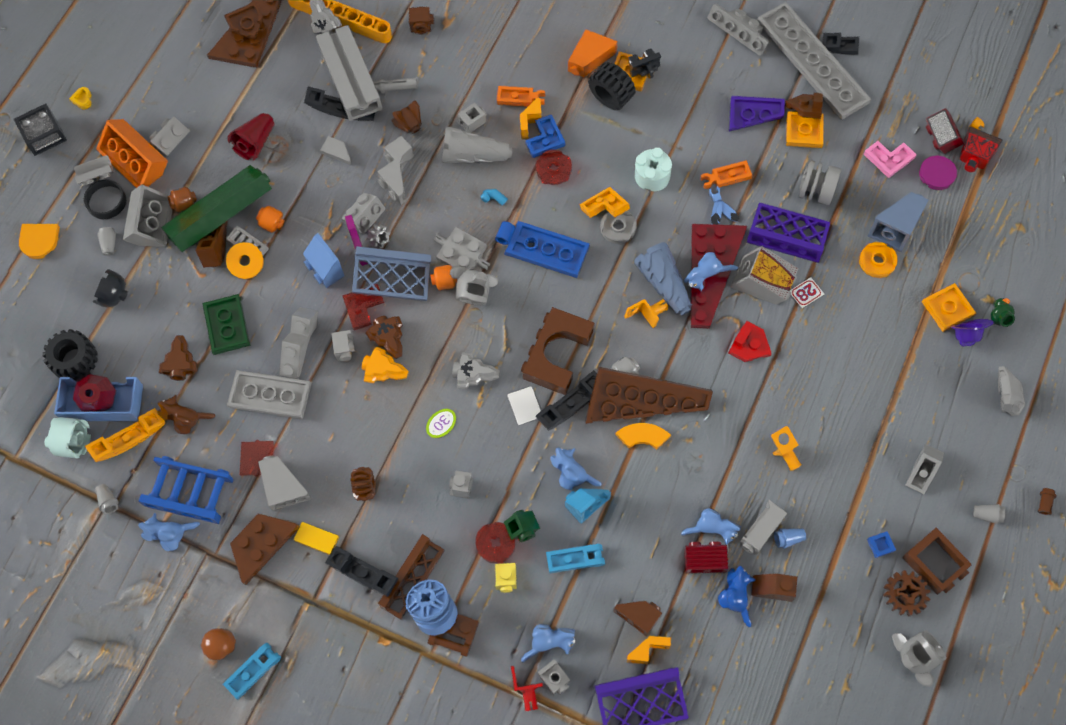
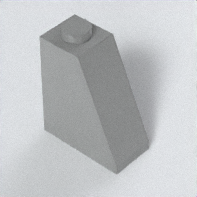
[258,455,311,510]

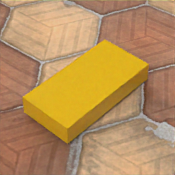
[294,522,339,555]

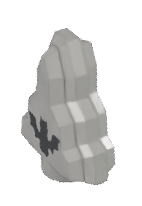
[310,0,342,34]
[453,352,500,389]

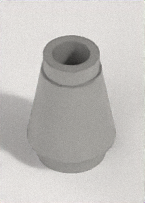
[97,227,116,256]
[95,484,119,514]
[973,504,1005,524]

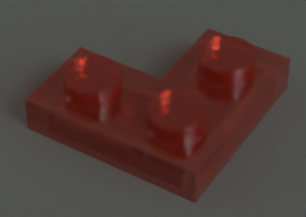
[342,284,384,331]

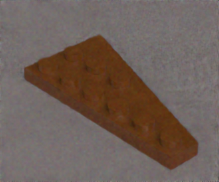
[207,0,282,68]
[585,366,713,424]

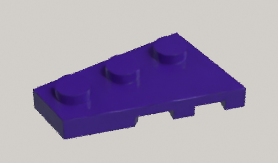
[729,96,785,132]

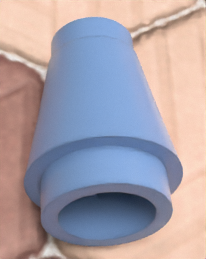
[774,528,806,549]

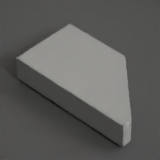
[320,136,351,164]

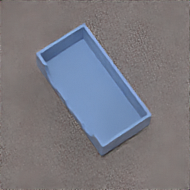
[54,377,143,421]

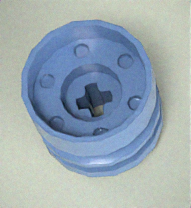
[406,580,458,635]

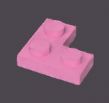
[864,141,917,178]

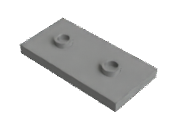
[227,370,312,419]

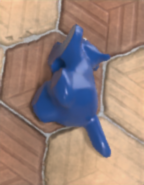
[718,566,755,627]

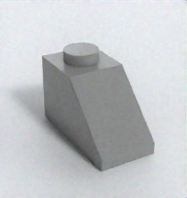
[906,444,944,494]

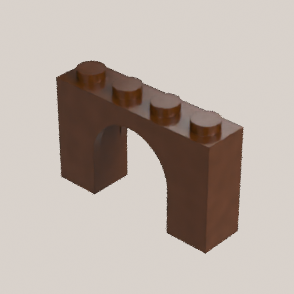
[521,307,595,395]

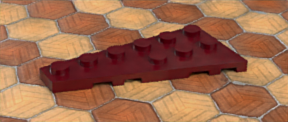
[691,224,747,329]

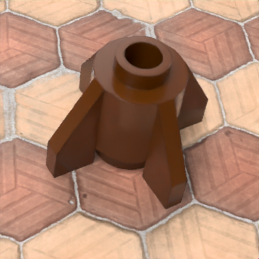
[391,100,422,134]

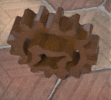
[883,570,931,617]

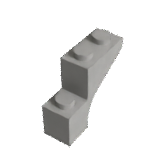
[377,136,414,205]
[280,307,318,379]

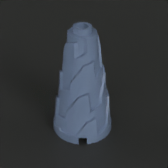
[634,242,692,316]

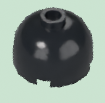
[93,269,128,307]

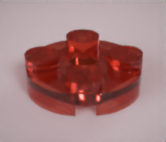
[536,150,572,185]
[475,522,516,564]

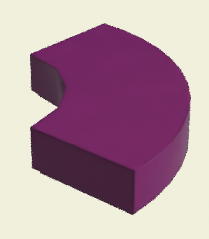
[345,214,368,266]

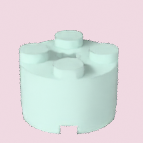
[635,148,672,191]
[45,417,91,458]

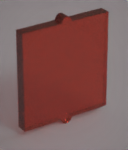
[239,440,274,477]

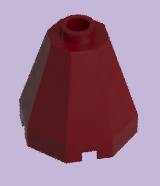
[73,374,117,412]

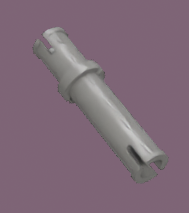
[373,77,418,93]

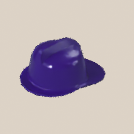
[951,319,994,347]

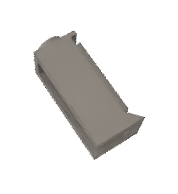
[740,500,787,555]

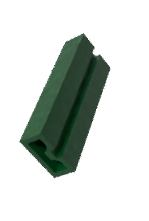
[161,165,272,252]

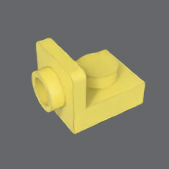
[495,563,517,593]

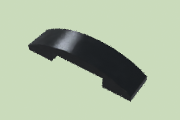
[304,86,375,121]
[536,370,597,431]
[325,546,399,597]

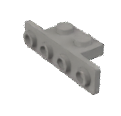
[707,4,769,56]

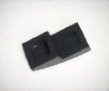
[822,33,860,55]

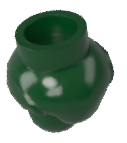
[991,298,1015,327]

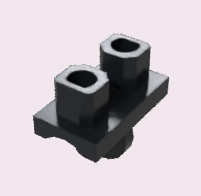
[628,48,661,79]

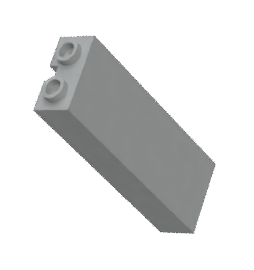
[316,25,383,121]

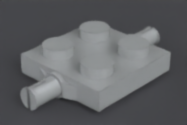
[434,227,490,271]

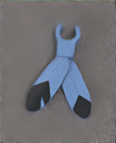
[709,186,739,225]

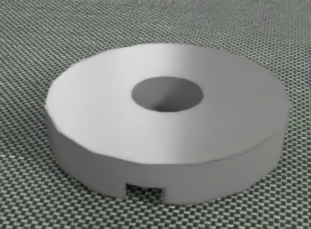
[600,211,637,244]

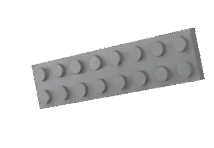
[757,2,871,120]

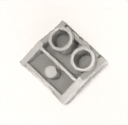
[998,366,1026,416]

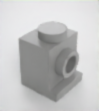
[458,103,487,132]
[332,330,355,362]
[449,471,473,499]
[538,659,570,695]

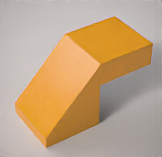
[520,98,541,139]
[627,636,671,664]

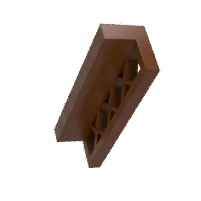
[378,534,445,620]

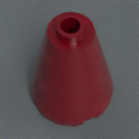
[227,113,274,161]

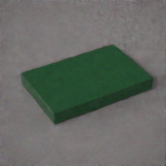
[202,294,250,355]

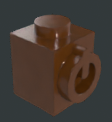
[409,6,434,34]

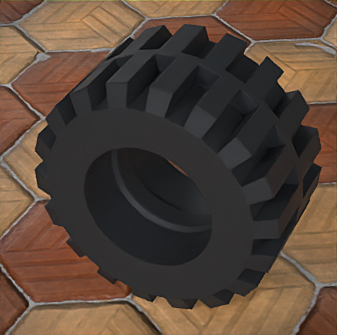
[588,62,636,111]
[42,329,98,381]

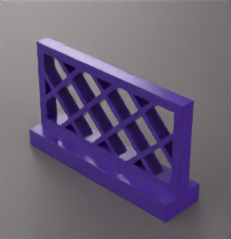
[747,202,830,263]
[594,667,689,725]

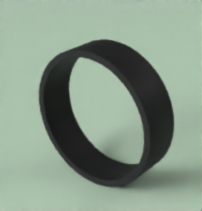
[84,179,126,219]

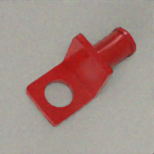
[511,666,543,711]

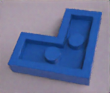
[526,114,566,158]

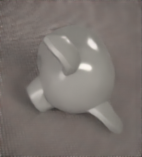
[450,266,499,306]
[892,630,946,687]

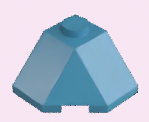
[565,488,611,524]

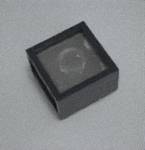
[14,103,67,156]

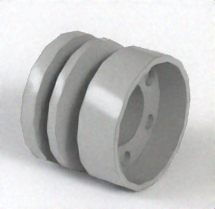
[799,160,841,206]

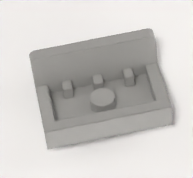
[149,116,190,157]
[74,155,115,186]
[341,193,386,234]

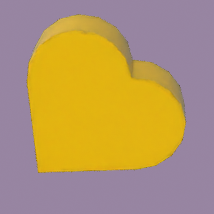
[69,87,92,109]

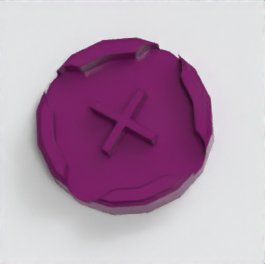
[919,155,957,190]

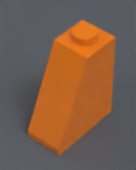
[568,29,617,77]

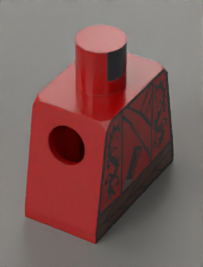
[959,127,1003,172]

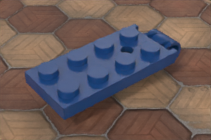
[495,221,590,278]

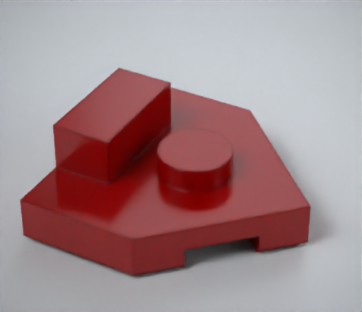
[728,321,772,362]

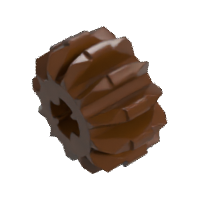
[350,467,376,501]

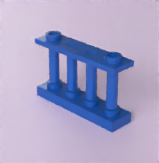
[139,456,234,524]

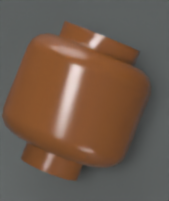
[168,187,197,212]

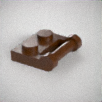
[428,614,479,657]

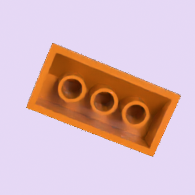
[96,119,168,188]

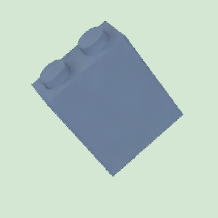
[868,192,928,252]

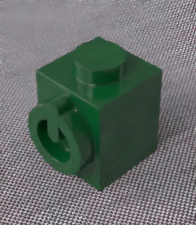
[504,510,540,542]

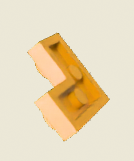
[580,187,630,218]

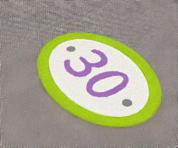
[426,409,456,438]

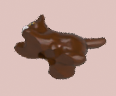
[157,395,215,434]

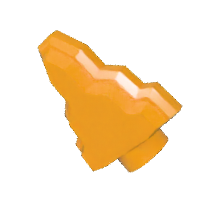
[362,347,409,383]

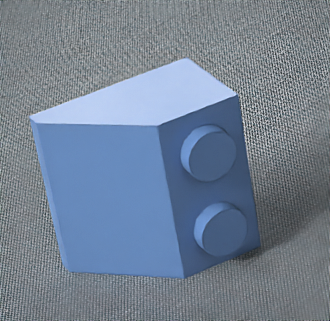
[303,233,345,288]

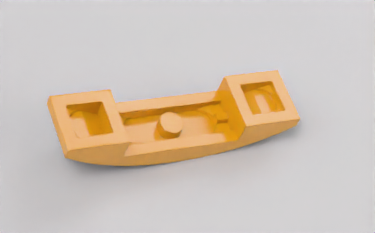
[85,408,166,462]

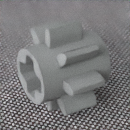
[367,224,391,248]

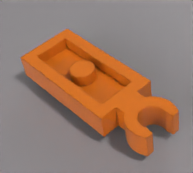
[497,86,545,106]
[701,160,753,189]

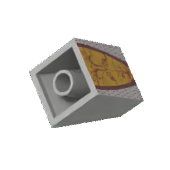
[730,246,799,304]

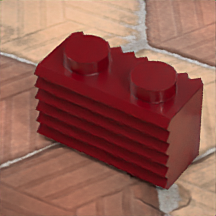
[684,541,728,574]

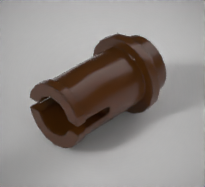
[1038,488,1057,515]

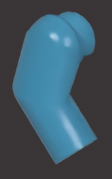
[480,189,508,206]

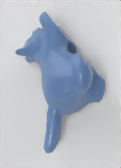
[683,252,738,291]
[550,448,602,490]
[681,508,741,545]
[138,513,200,551]
[521,624,575,662]

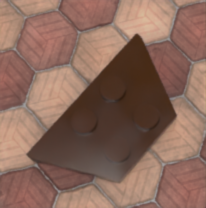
[230,514,300,585]

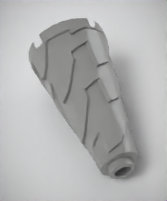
[442,126,512,163]

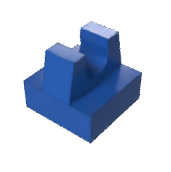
[867,531,896,559]

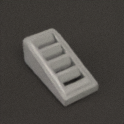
[226,226,269,256]

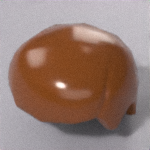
[201,628,236,660]

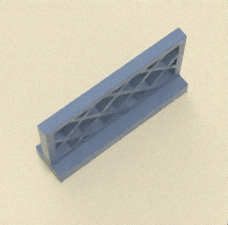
[352,246,431,301]

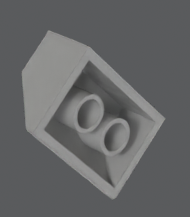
[123,185,173,247]

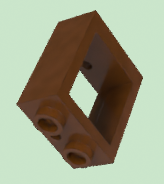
[902,527,972,595]

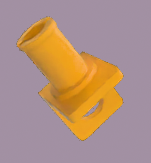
[624,299,668,328]
[771,426,801,471]

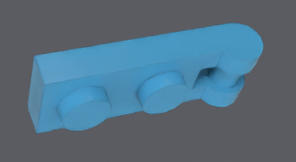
[546,544,605,574]
[223,642,281,700]

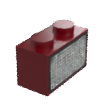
[926,108,964,154]

